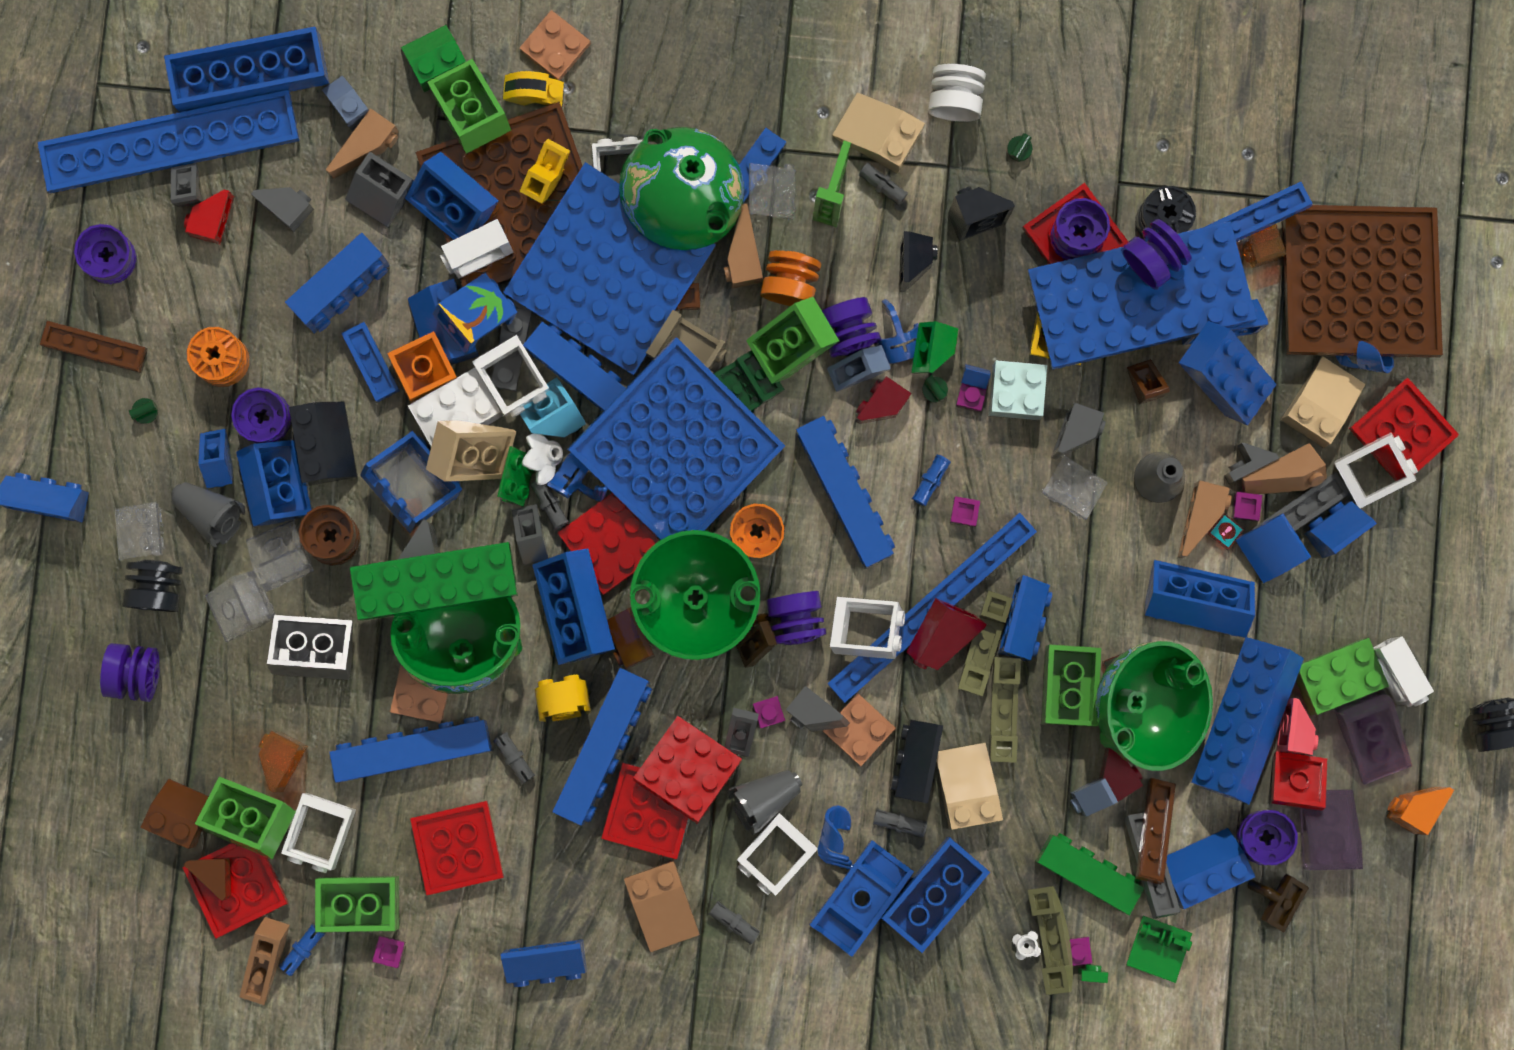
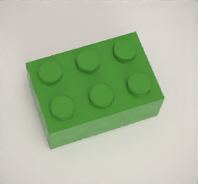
[427,59,511,154]
[746,297,839,384]
[1296,638,1389,715]
[1041,645,1101,727]
[195,777,296,859]
[315,876,399,932]

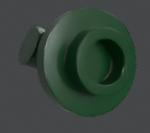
[1007,133,1033,162]
[922,375,948,402]
[129,398,158,424]

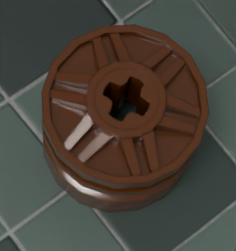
[299,505,361,566]

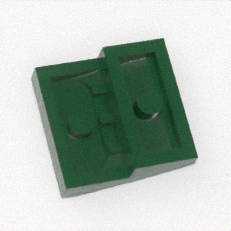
[714,350,785,412]

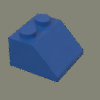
[1304,501,1377,558]

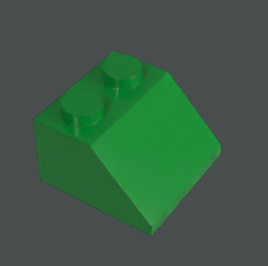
[401,25,466,92]

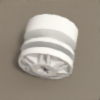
[928,64,986,122]

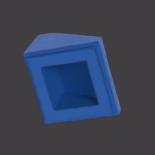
[961,364,991,389]

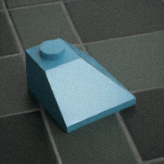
[520,378,586,437]

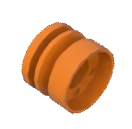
[760,250,822,306]
[187,327,249,387]
[730,504,784,558]

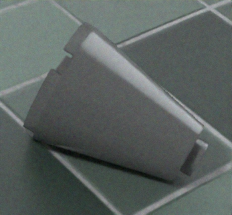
[1134,452,1185,503]
[171,482,245,547]
[727,770,802,835]

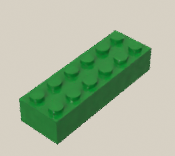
[350,542,518,621]

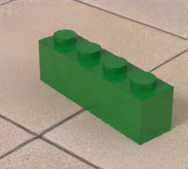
[1035,833,1144,916]

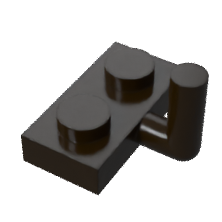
[736,613,777,668]
[1247,874,1309,933]

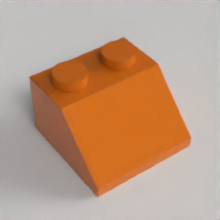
[387,331,457,404]
[1387,787,1454,835]

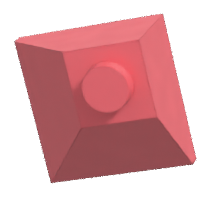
[1276,698,1318,755]

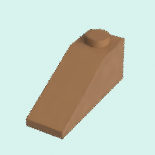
[326,108,399,179]
[724,203,763,288]
[1242,443,1327,494]
[1178,480,1232,559]
[239,917,290,1005]

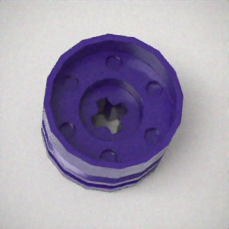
[1050,198,1110,260]
[1121,219,1192,290]
[74,224,137,285]
[822,297,881,357]
[231,387,291,443]
[766,591,826,646]
[100,643,160,702]
[1237,810,1298,865]

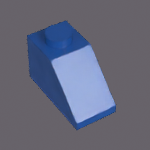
[198,429,233,488]

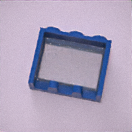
[360,431,462,533]

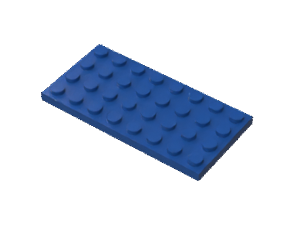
[1028,221,1257,370]

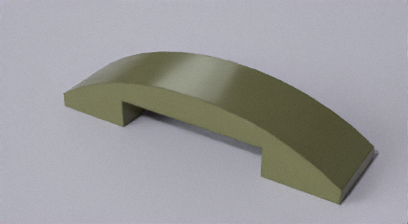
[958,591,1013,697]
[990,657,1021,763]
[1028,886,1073,995]

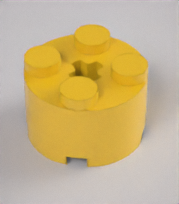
[534,675,591,722]

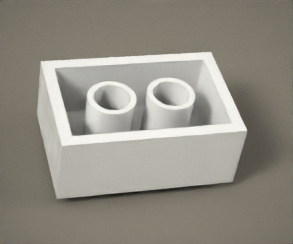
[408,368,504,446]

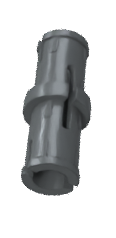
[858,162,908,206]
[531,481,569,530]
[493,732,535,785]
[873,809,927,838]
[708,901,760,945]

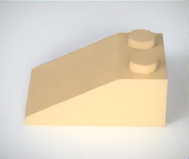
[832,92,925,174]
[1281,356,1365,448]
[426,421,516,482]
[936,743,1003,830]

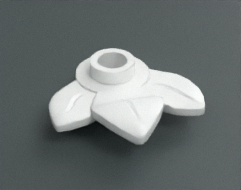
[522,433,563,485]

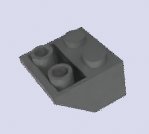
[345,152,413,228]

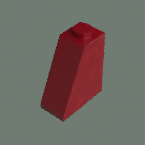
[906,598,987,670]

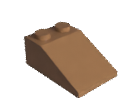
[624,860,700,952]

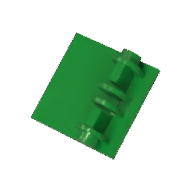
[497,446,534,507]
[1126,915,1192,983]

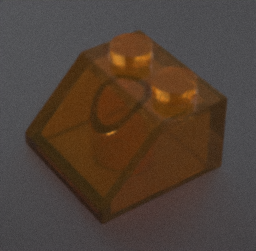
[259,731,308,793]

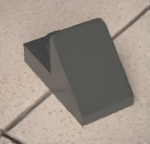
[170,163,204,207]
[1224,443,1279,484]
[725,708,759,757]

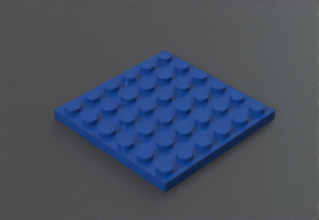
[503,162,716,375]
[567,337,785,540]

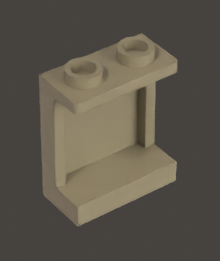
[646,310,727,373]

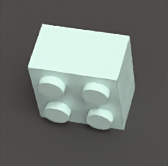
[988,360,1047,420]

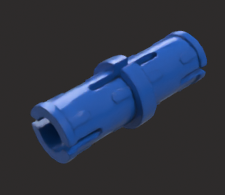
[911,454,951,507]
[279,924,325,976]

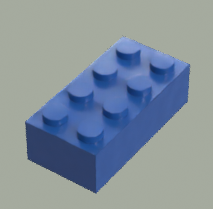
[285,233,390,334]
[1179,321,1276,426]
[532,549,615,665]
[881,837,990,953]

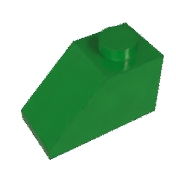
[911,321,959,374]

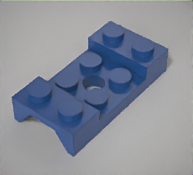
[809,840,914,957]

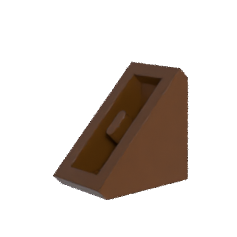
[1127,359,1170,405]
[184,858,231,901]

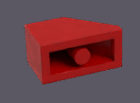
[184,189,234,245]

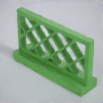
[812,140,851,227]

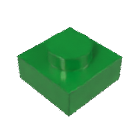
[1078,964,1108,983]

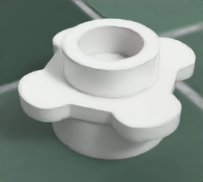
[1012,931,1041,960]

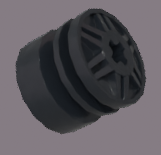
[1135,186,1196,241]
[122,560,183,612]
[1469,697,1514,752]

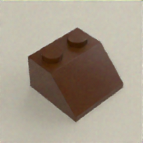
[607,607,655,669]
[140,779,209,849]

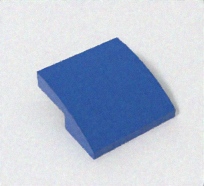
[1236,513,1311,583]

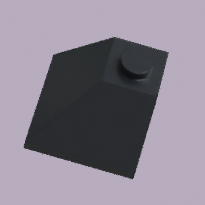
[900,231,938,292]

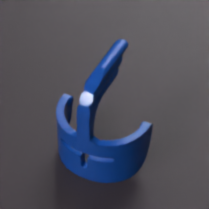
[876,299,919,364]
[1336,341,1394,373]
[547,453,608,501]
[818,805,853,869]

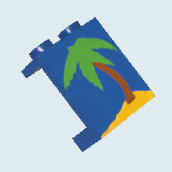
[433,273,518,354]

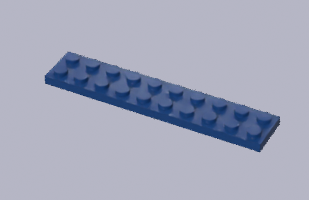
[38,90,300,193]

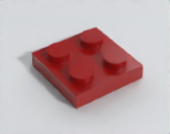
[1271,751,1327,811]

